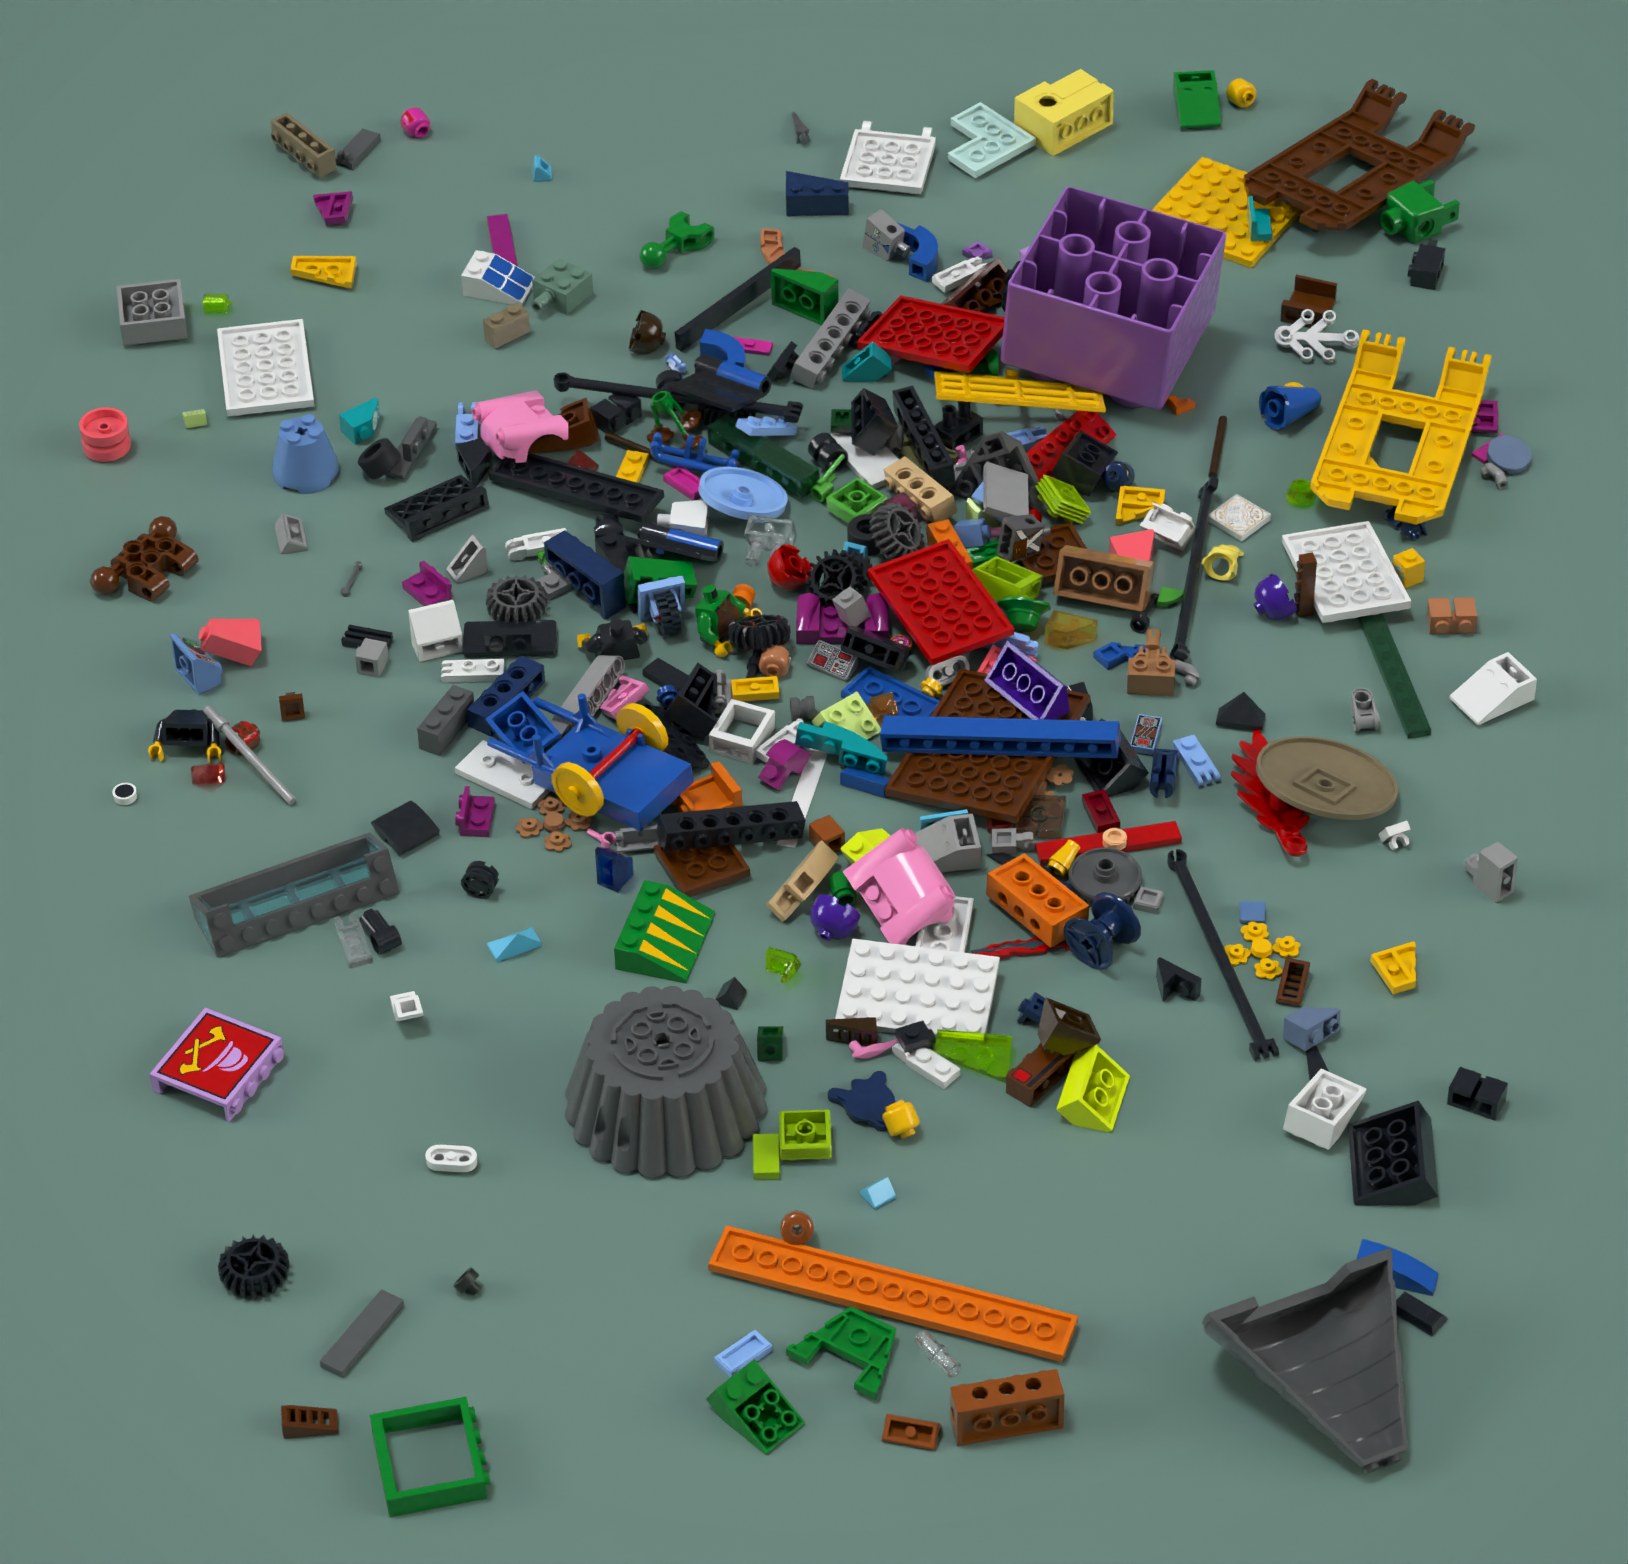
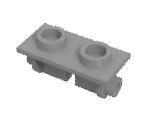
[714,669,731,713]
[615,824,660,853]

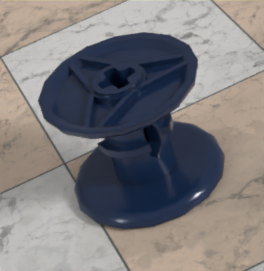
[1064,892,1141,970]

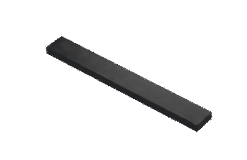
[674,247,801,352]

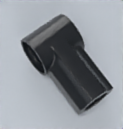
[359,909,402,954]

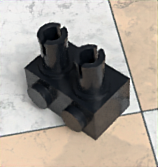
[934,401,983,451]

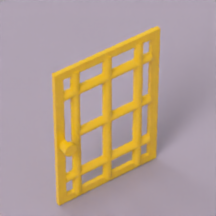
[934,368,1106,413]

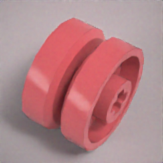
[79,407,131,462]

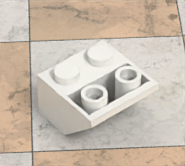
[408,600,463,662]

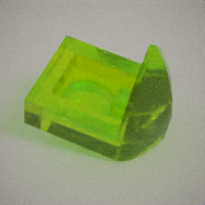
[765,947,801,983]

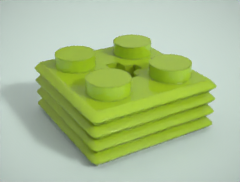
[1035,475,1091,524]
[779,1109,832,1161]

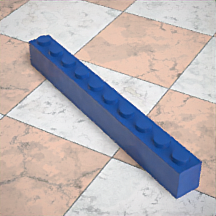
[880,715,1121,758]

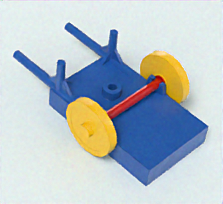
[487,693,694,831]

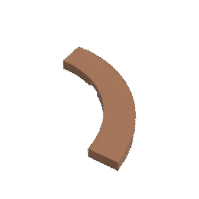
[760,228,833,277]

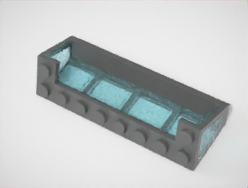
[189,832,400,957]

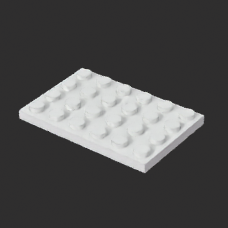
[217,319,314,417]
[1282,521,1411,623]
[835,939,1000,1045]

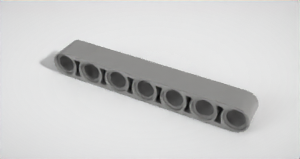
[543,655,625,754]

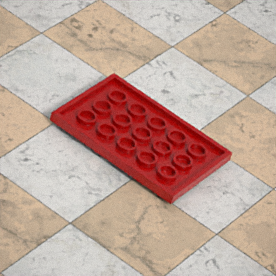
[857,295,1005,373]
[868,539,1014,666]

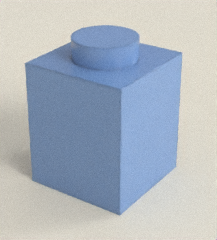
[954,518,991,548]

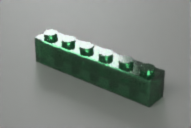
[707,414,820,499]

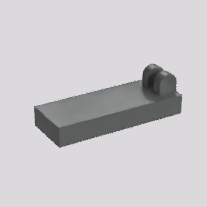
[335,128,381,170]

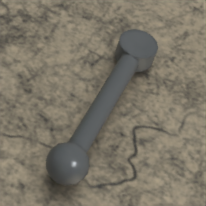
[341,561,362,597]

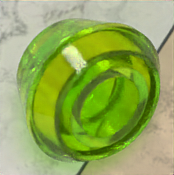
[1285,479,1316,508]

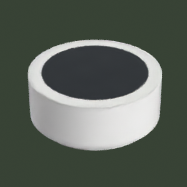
[112,783,137,805]

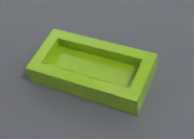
[753,1133,780,1180]

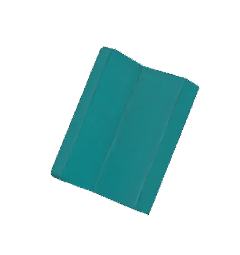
[1247,196,1272,241]

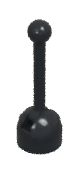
[1130,593,1159,633]

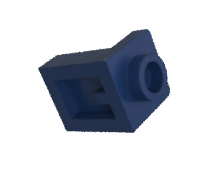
[1017,992,1046,1024]

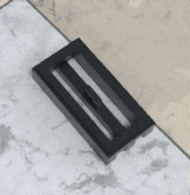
[341,624,393,648]

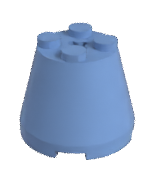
[272,414,339,494]

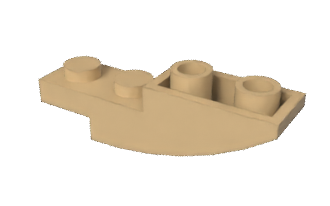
[765,840,839,922]

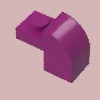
[758,739,812,791]

